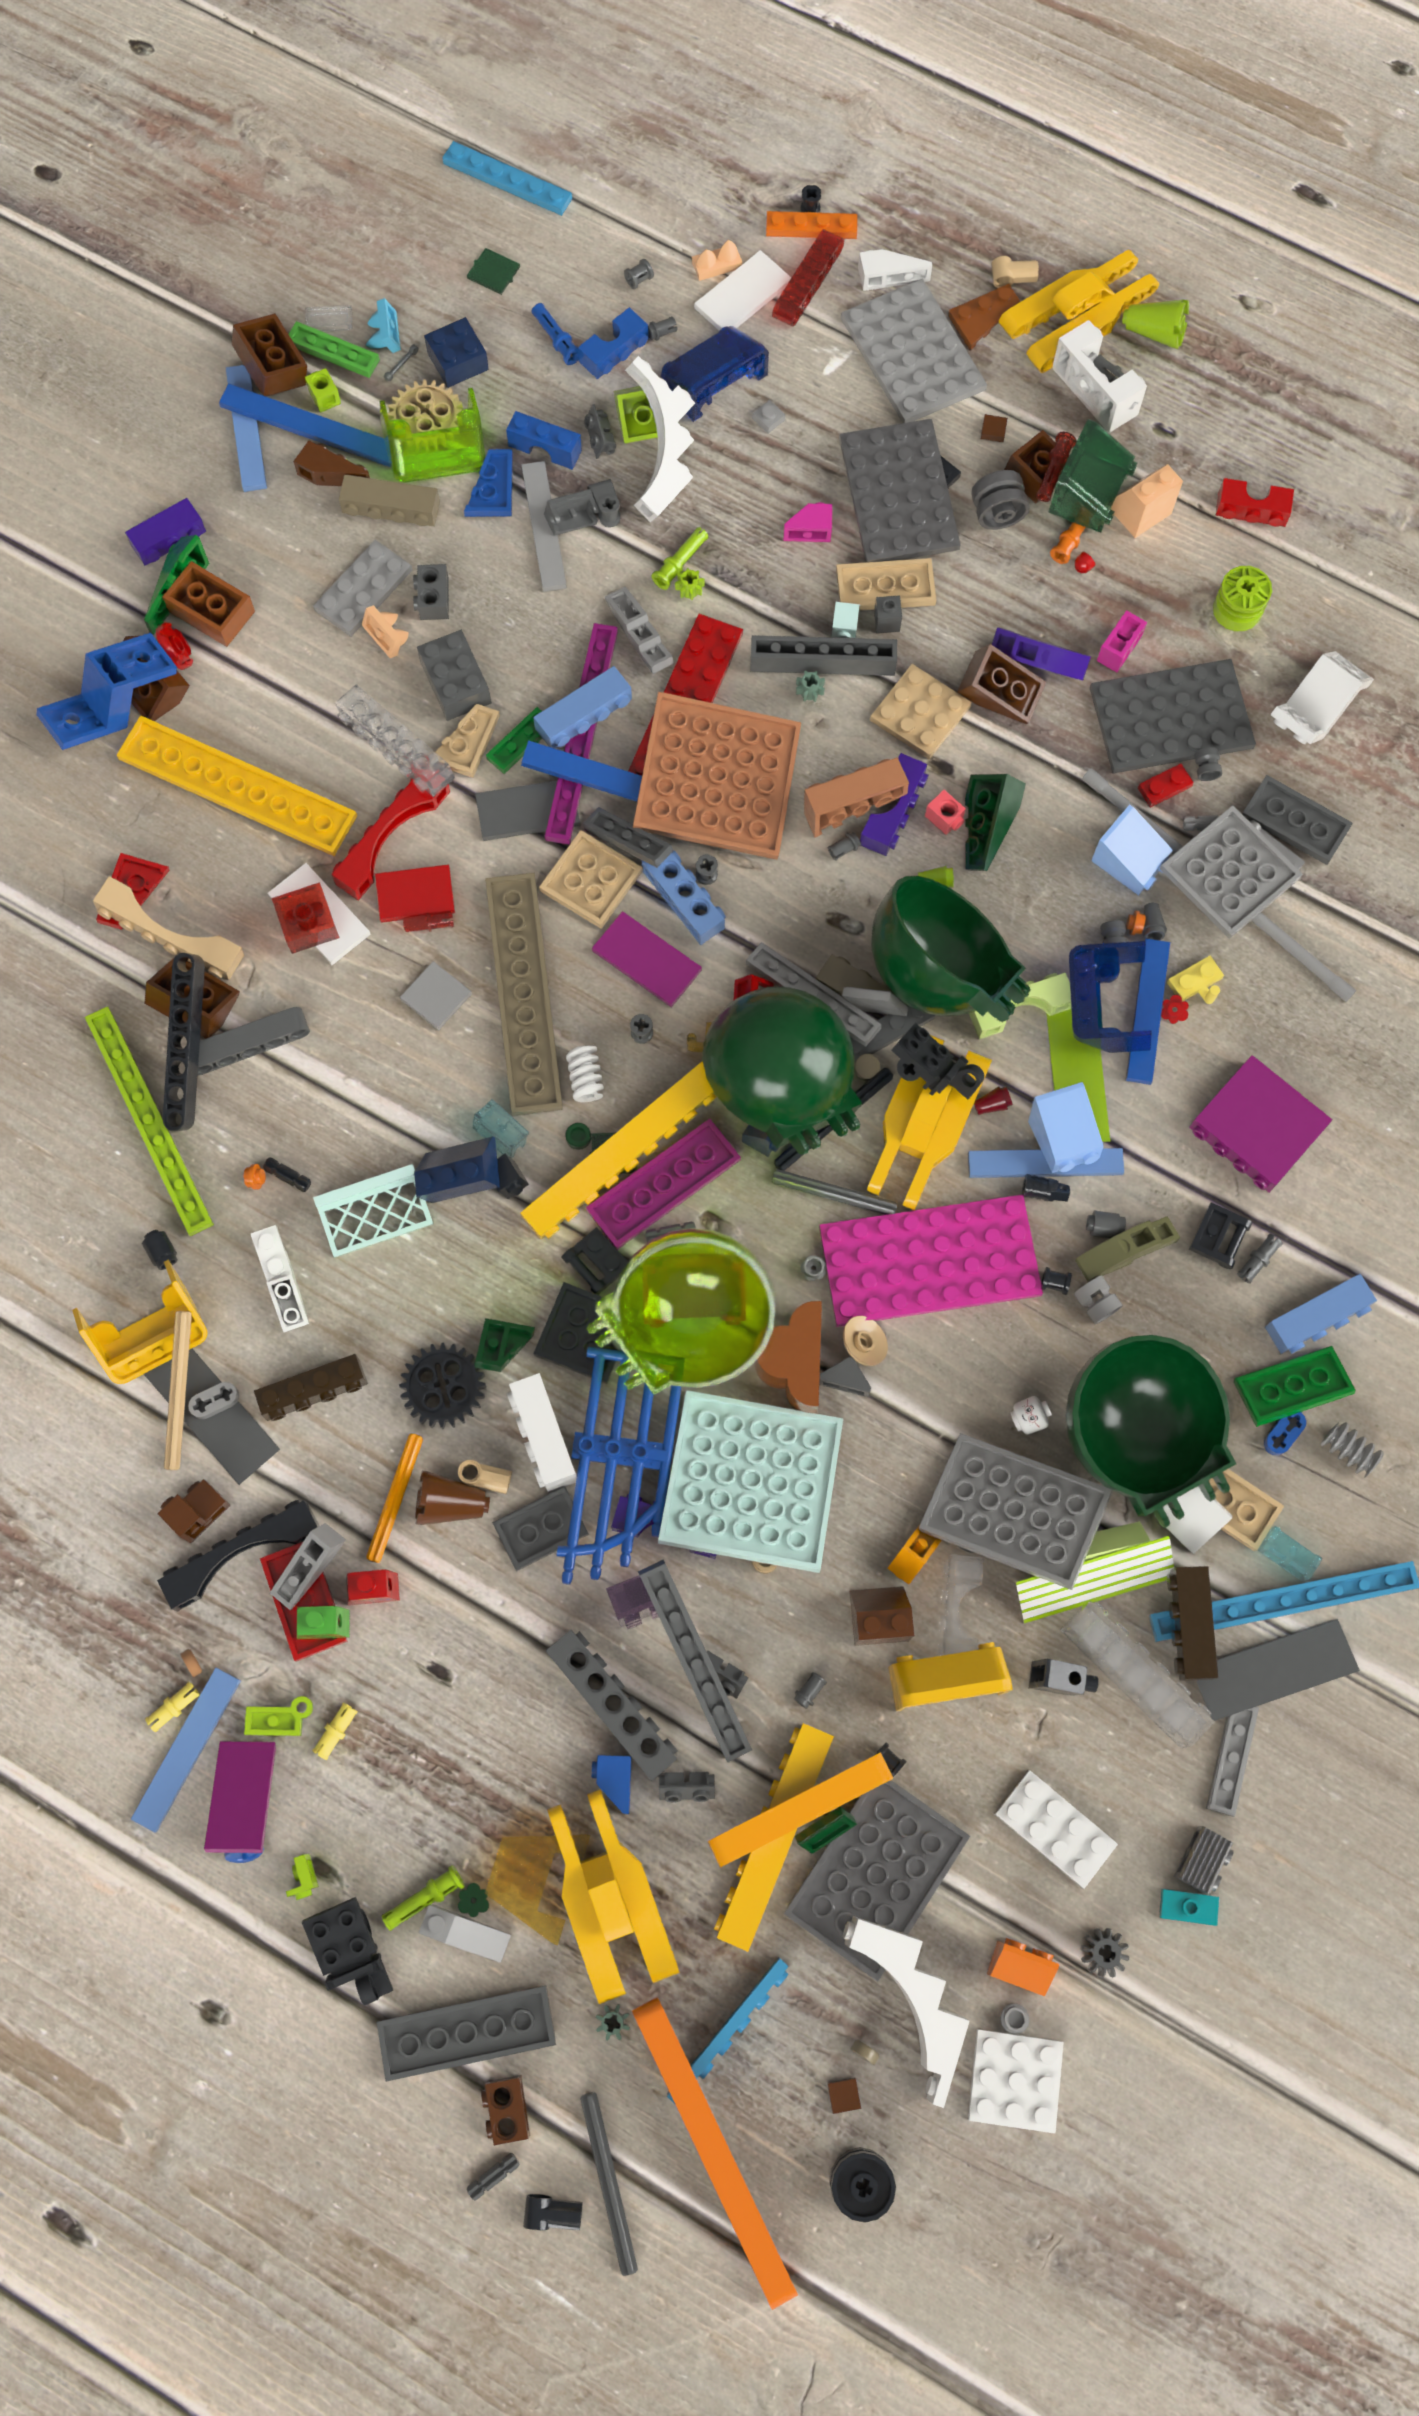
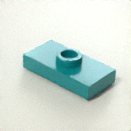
[1159,1889,1219,1926]

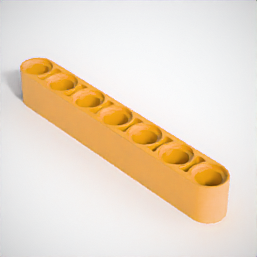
[708,1752,893,1868]

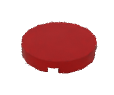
[156,622,193,670]

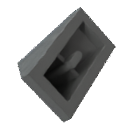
[819,1356,871,1397]

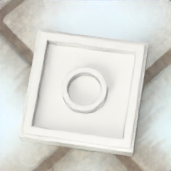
[1154,1486,1232,1554]

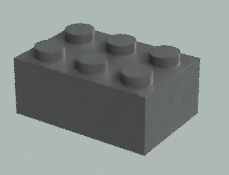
[417,629,492,721]

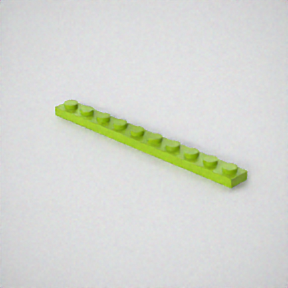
[85,1006,214,1237]

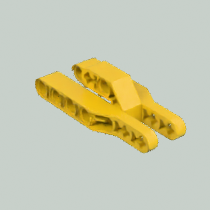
[999,250,1159,373]
[867,1035,992,1211]
[547,1789,680,2004]

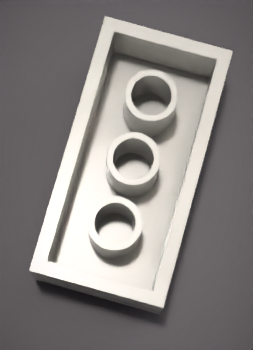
[507,1373,577,1493]

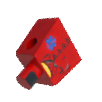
[346,1569,400,1606]

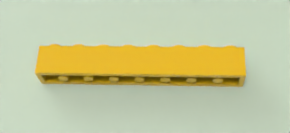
[714,1723,834,1952]

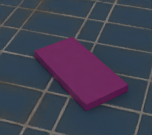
[592,911,702,1008]
[204,1741,276,1853]

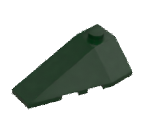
[965,774,1026,871]

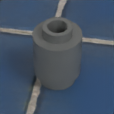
[1086,1210,1126,1238]

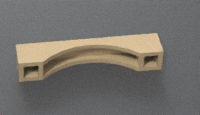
[93,876,244,980]

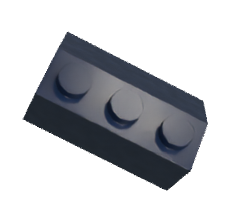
[414,1136,500,1203]

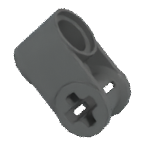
[587,479,621,528]

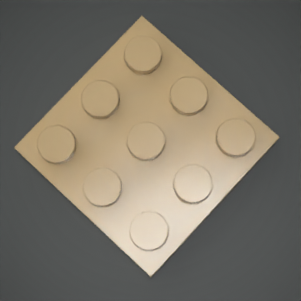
[870,664,972,760]
[539,830,643,929]

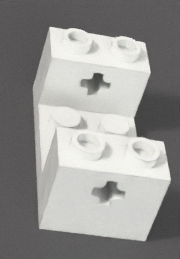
[1052,320,1147,433]

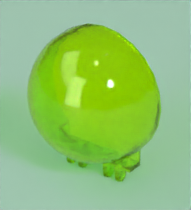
[586,1228,776,1395]

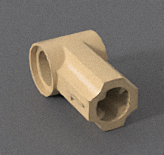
[991,256,1039,288]
[458,1460,512,1495]

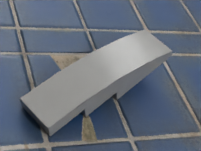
[605,586,674,674]

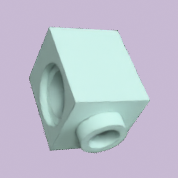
[831,602,860,638]

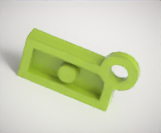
[244,1696,313,1736]

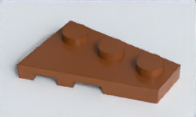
[948,284,1020,350]

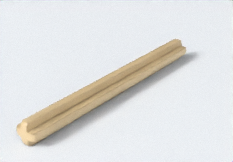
[164,1311,192,1470]

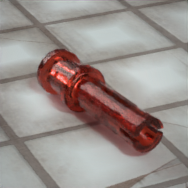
[1036,431,1077,502]

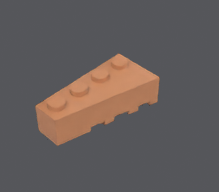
[804,757,909,838]

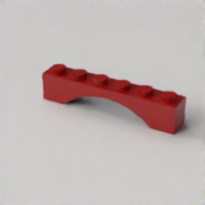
[331,765,450,901]

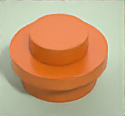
[1126,910,1146,936]
[244,1164,266,1190]

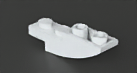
[251,1225,309,1332]

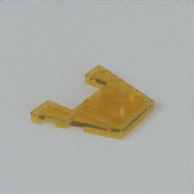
[485,1834,591,1946]

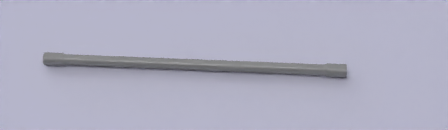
[1082,768,1356,1002]

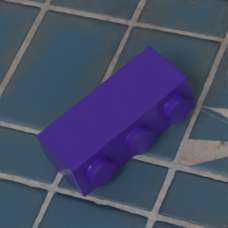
[125,498,206,566]

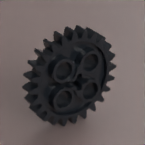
[399,1342,486,1429]

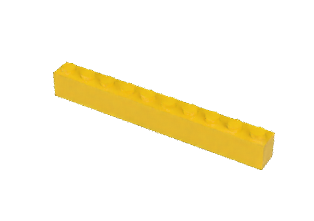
[520,1061,717,1239]

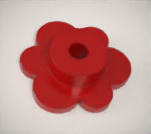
[1161,995,1189,1024]

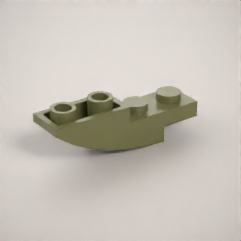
[1075,1216,1181,1282]

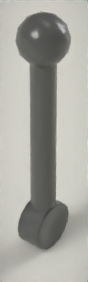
[384,344,419,381]

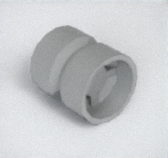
[1074,1275,1123,1325]

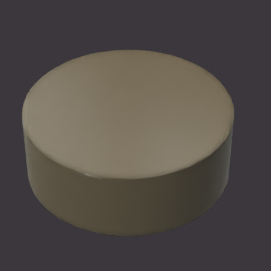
[854,1054,880,1080]
[850,2040,880,2066]

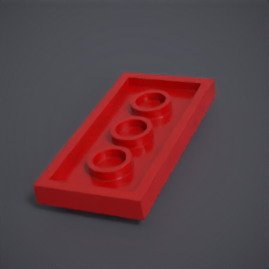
[260,1541,348,1662]

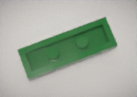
[486,707,542,774]

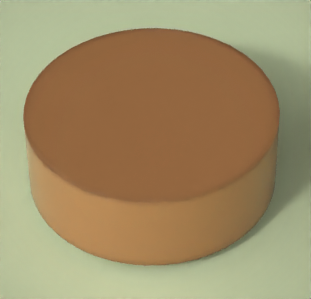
[180,1649,203,1678]

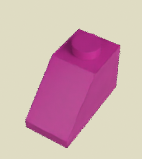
[783,502,832,542]

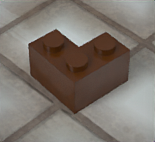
[157,1479,231,1543]

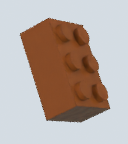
[163,561,255,647]

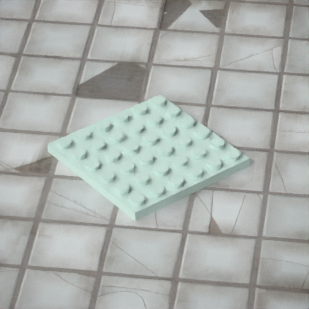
[658,1390,843,1573]

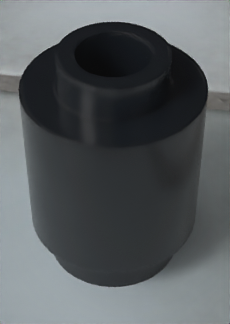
[142,1230,178,1270]

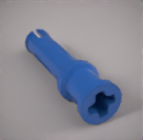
[531,303,579,365]

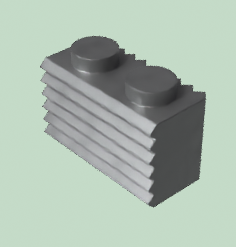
[1174,1826,1234,1894]

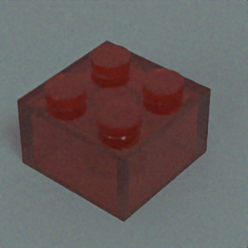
[272,882,340,954]

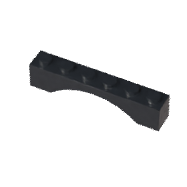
[157,1500,319,1612]

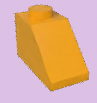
[887,1523,942,1585]

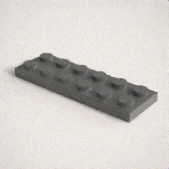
[377,1985,556,2082]

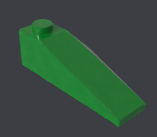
[144,535,210,635]

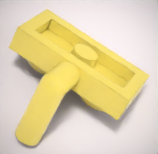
[1167,956,1224,1004]

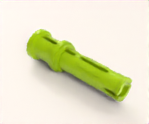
[651,527,708,590]
[381,1865,465,1931]

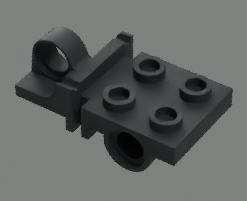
[891,1022,984,1100]
[302,1897,393,2006]

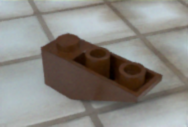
[293,440,370,487]

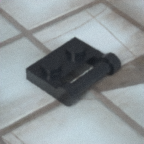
[1189,1202,1252,1269]
[561,1227,631,1295]

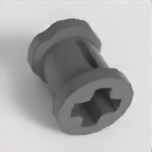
[624,259,654,289]
[696,854,718,885]
[630,1014,653,1044]

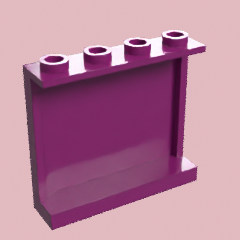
[1189,1055,1333,1193]

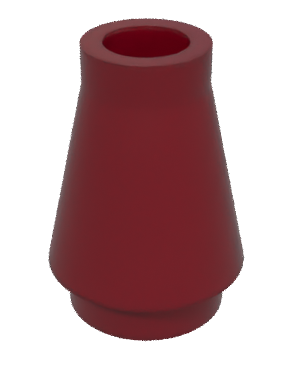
[974,1086,1013,1115]

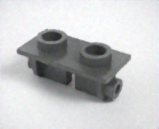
[584,404,616,459]
[707,1650,749,1699]
[659,1772,715,1803]

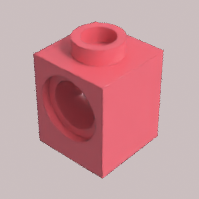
[925,790,966,835]

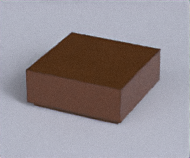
[980,414,1008,442]
[827,2078,861,2114]

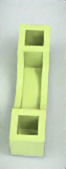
[969,973,1077,1039]

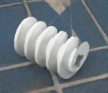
[566,1046,604,1102]

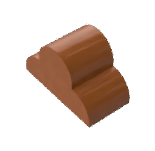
[755,1301,822,1414]

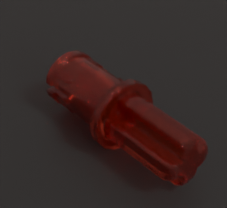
[403,911,454,932]

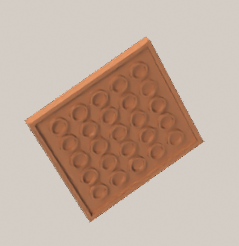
[633,692,801,860]

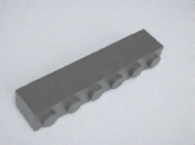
[750,635,897,676]

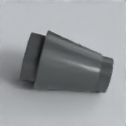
[1142,902,1167,940]

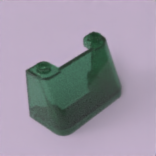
[1048,419,1138,533]

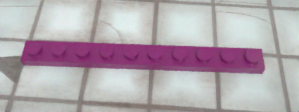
[545,623,618,845]

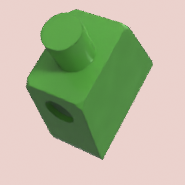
[297,1606,350,1640]

